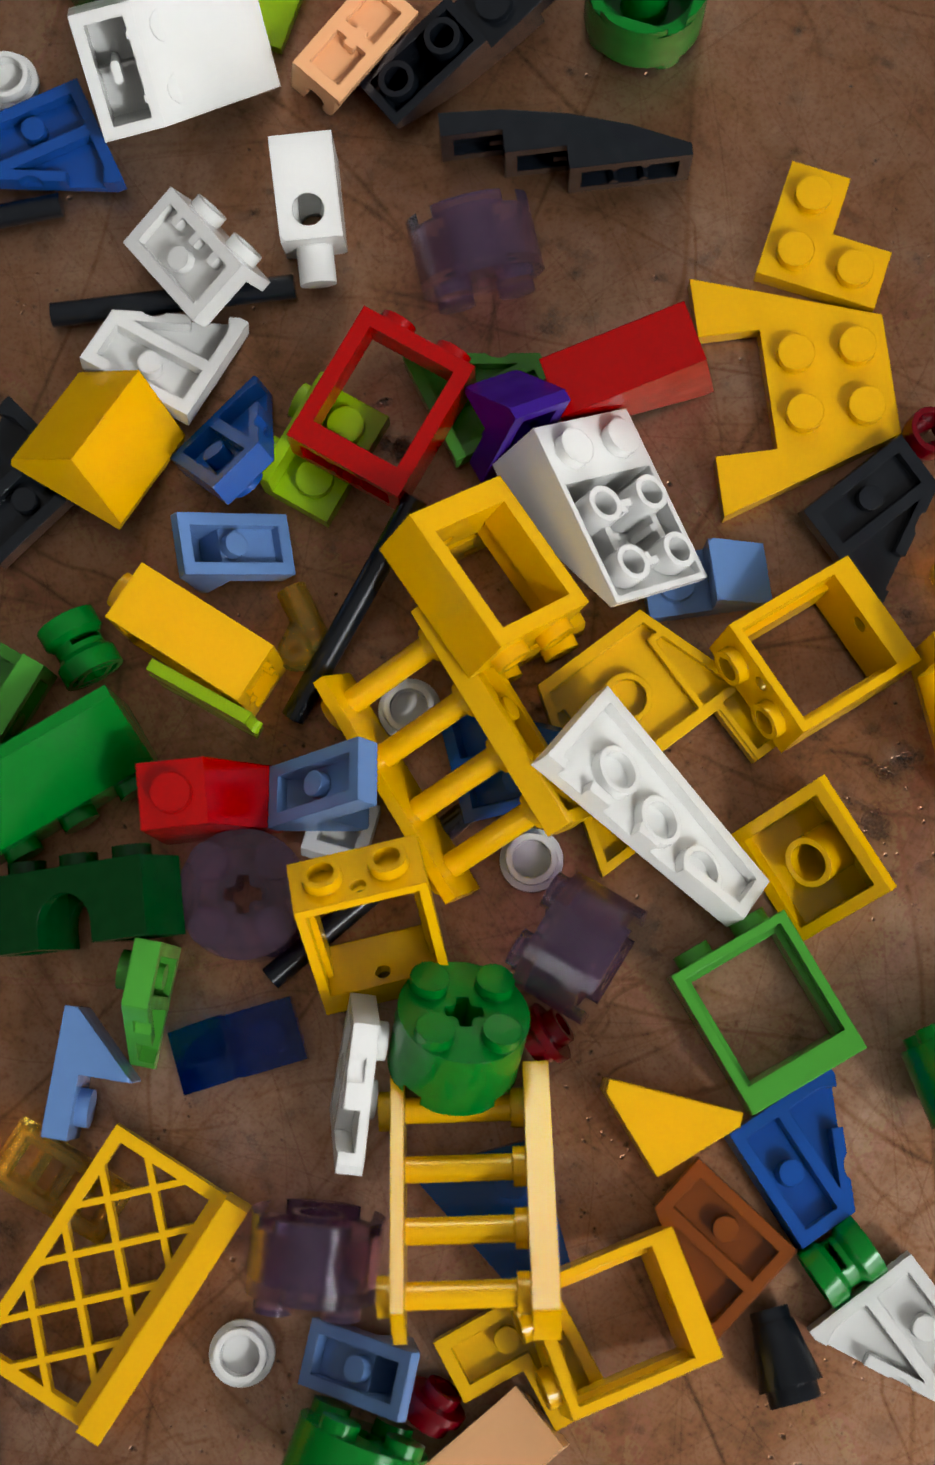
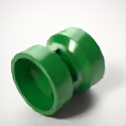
[37,605,124,691]
[795,1216,888,1309]

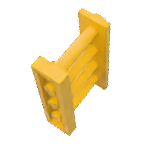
[313,606,591,905]
[376,1060,562,1345]

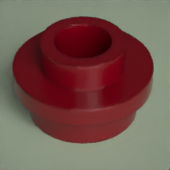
[525,1003,574,1064]
[407,1375,466,1439]

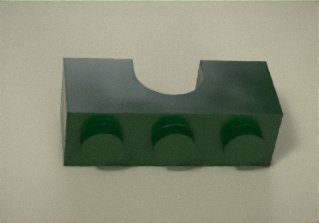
[0,843,186,957]

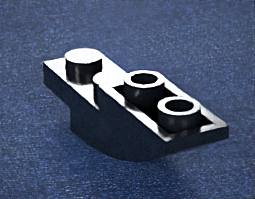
[359,0,555,129]

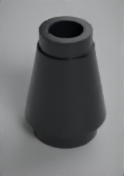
[749,1304,823,1410]

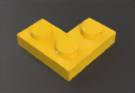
[753,161,892,312]
[433,1298,604,1432]

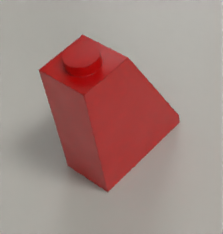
[539,301,714,421]
[135,756,293,845]

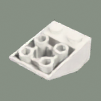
[67,0,280,143]
[492,408,708,607]

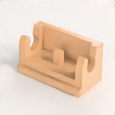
[291,0,419,115]
[426,1386,570,1465]

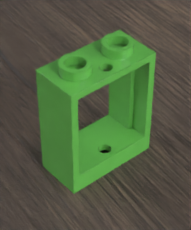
[666,907,867,1115]

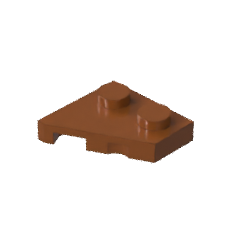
[654,1156,798,1340]

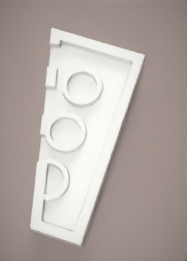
[531,686,770,927]

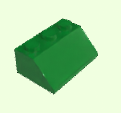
[0,684,160,865]

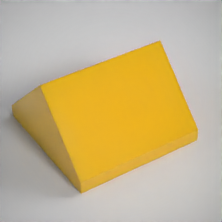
[11,370,186,530]
[731,774,897,941]
[600,1076,743,1178]

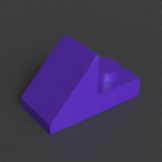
[465,370,571,482]

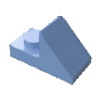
[170,512,296,593]
[644,538,772,622]
[268,736,378,831]
[40,1005,141,1141]
[298,1317,420,1422]

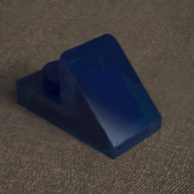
[167,996,309,1096]

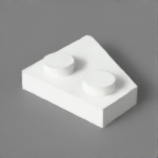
[79,309,249,426]
[329,992,389,1176]
[806,1251,935,1402]

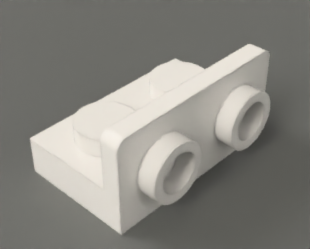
[123,187,271,328]

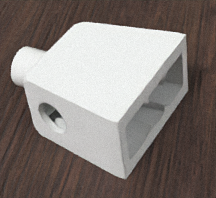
[268,130,348,289]

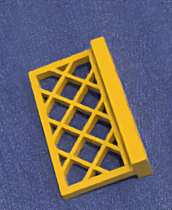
[0,1123,252,1447]

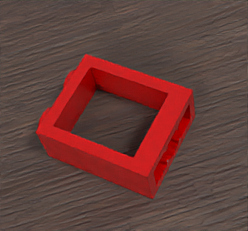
[286,305,476,509]

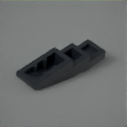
[438,109,694,194]

